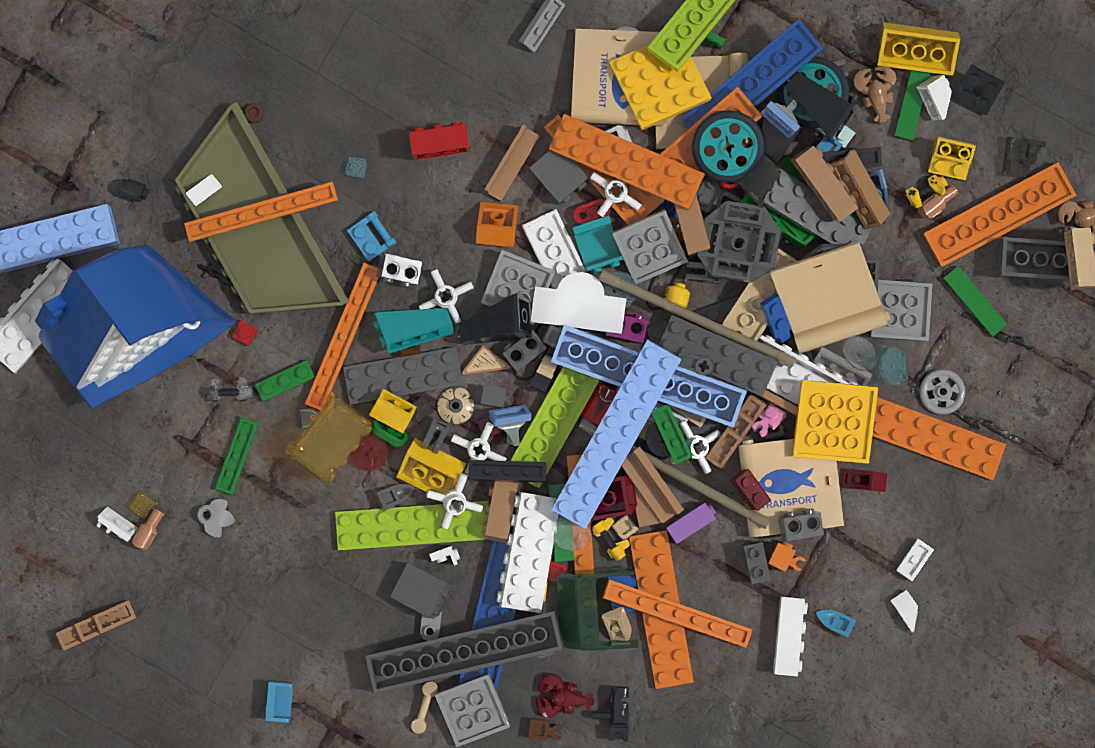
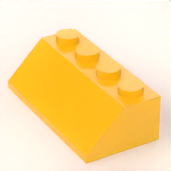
[877,22,960,76]

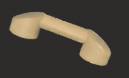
[411,681,438,734]

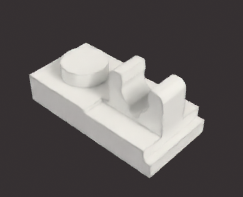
[97,507,138,542]

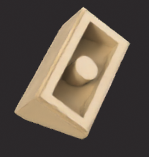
[602,607,632,641]

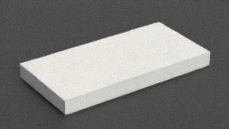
[522,209,587,289]

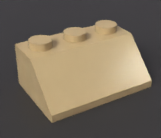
[1064,228,1095,290]

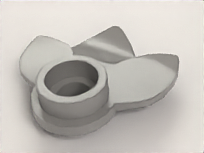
[197,499,235,538]

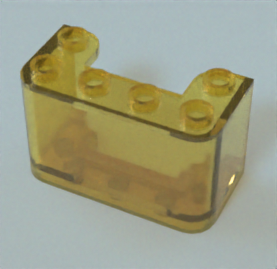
[284,391,372,483]

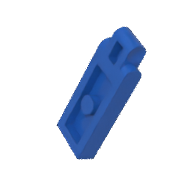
[760,294,792,344]

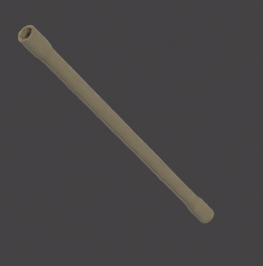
[599,270,796,368]
[579,418,771,529]

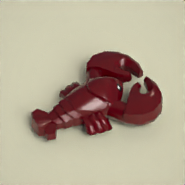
[536,673,594,718]

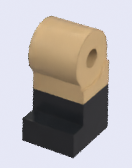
[530,354,558,393]

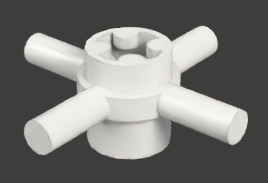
[591,172,642,217]
[419,269,473,324]
[669,420,721,474]
[451,422,507,476]
[426,474,483,529]

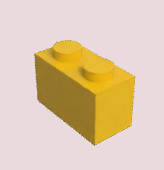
[369,389,417,433]

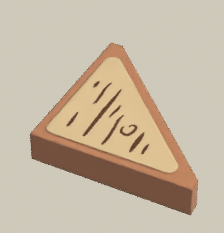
[461,345,511,375]

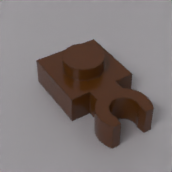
[528,718,563,741]

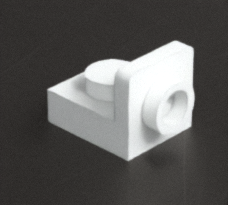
[429,546,460,566]

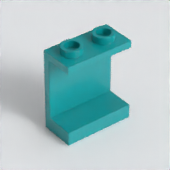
[572,216,623,274]

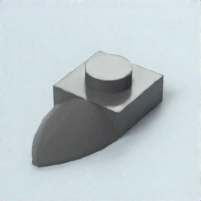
[375,484,415,512]

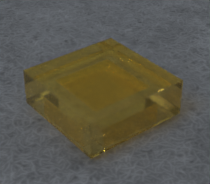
[129,492,157,519]

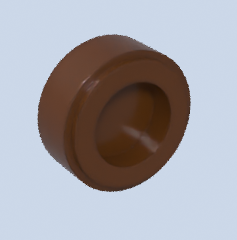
[244,103,264,123]

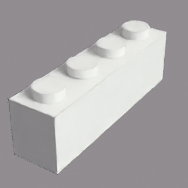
[773,596,808,676]

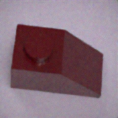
[841,469,888,492]

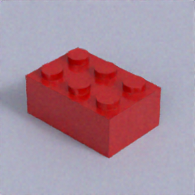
[409,122,471,160]

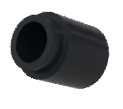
[119,179,149,202]

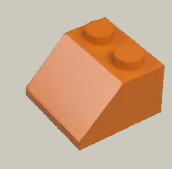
[476,202,518,247]

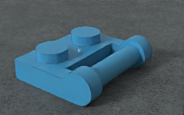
[347,211,397,262]

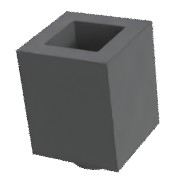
[481,385,510,408]

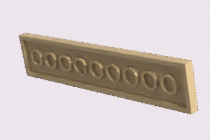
[669,248,798,427]

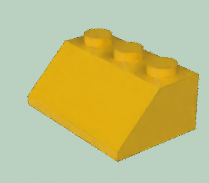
[397,438,467,494]

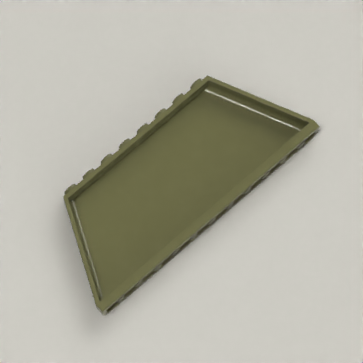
[175,102,349,314]

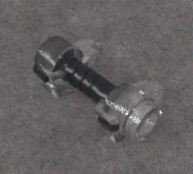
[209,377,253,402]

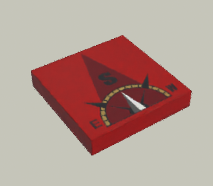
[580,382,617,425]

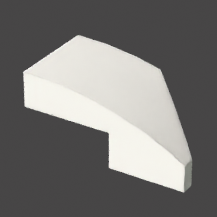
[891,590,918,633]

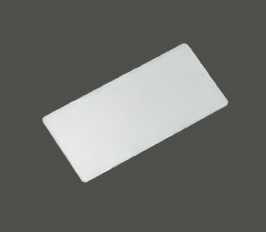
[186,174,222,206]

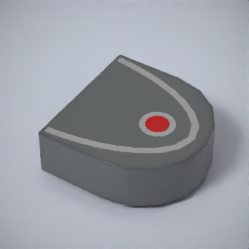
[300,408,321,428]

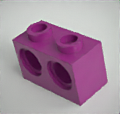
[605,312,648,344]

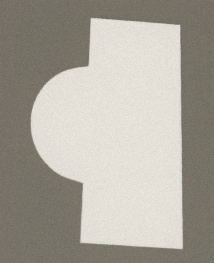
[531,272,626,334]

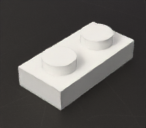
[896,539,934,581]

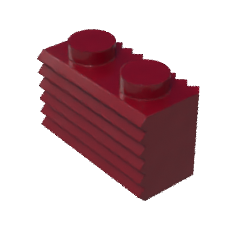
[730,469,771,511]

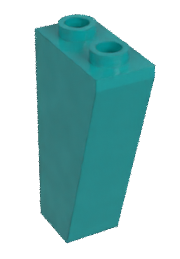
[373,308,454,354]

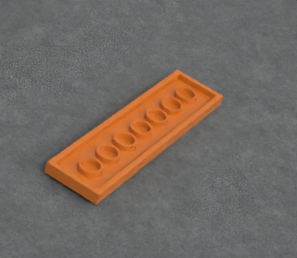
[626,87,763,217]
[549,114,705,210]
[923,162,1077,267]
[872,397,1006,481]
[629,530,694,689]

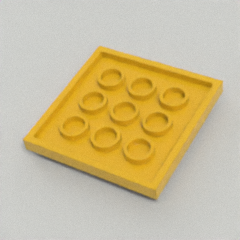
[609,44,712,131]
[792,380,878,463]

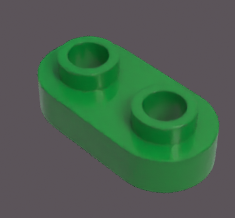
[371,419,408,447]

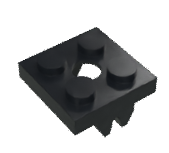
[953,64,1005,115]

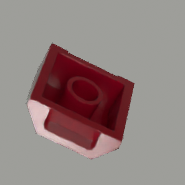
[592,476,637,521]

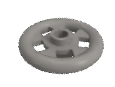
[920,369,965,415]

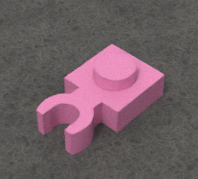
[752,403,787,437]

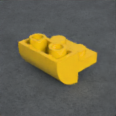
[928,136,976,181]

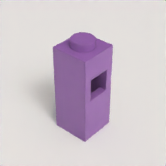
[666,503,716,544]

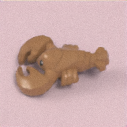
[852,66,897,124]
[1057,201,1095,232]

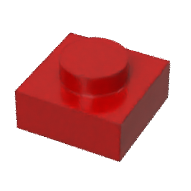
[232,320,258,346]

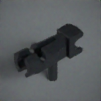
[592,686,629,742]

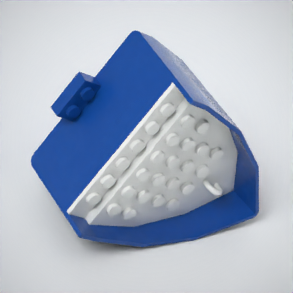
[35,245,237,410]

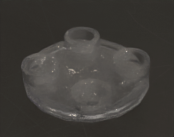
[552,516,590,552]

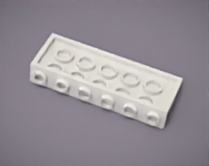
[0,258,73,373]
[752,335,857,406]
[496,492,559,613]

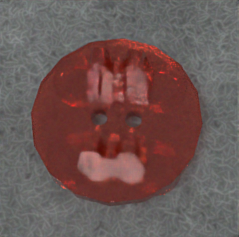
[350,433,388,471]

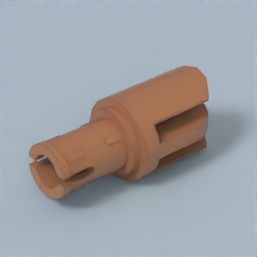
[918,185,958,218]
[132,508,164,551]

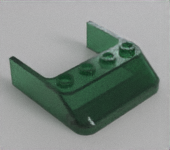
[557,567,639,651]

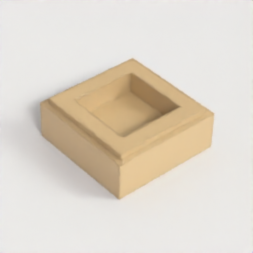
[612,515,638,541]

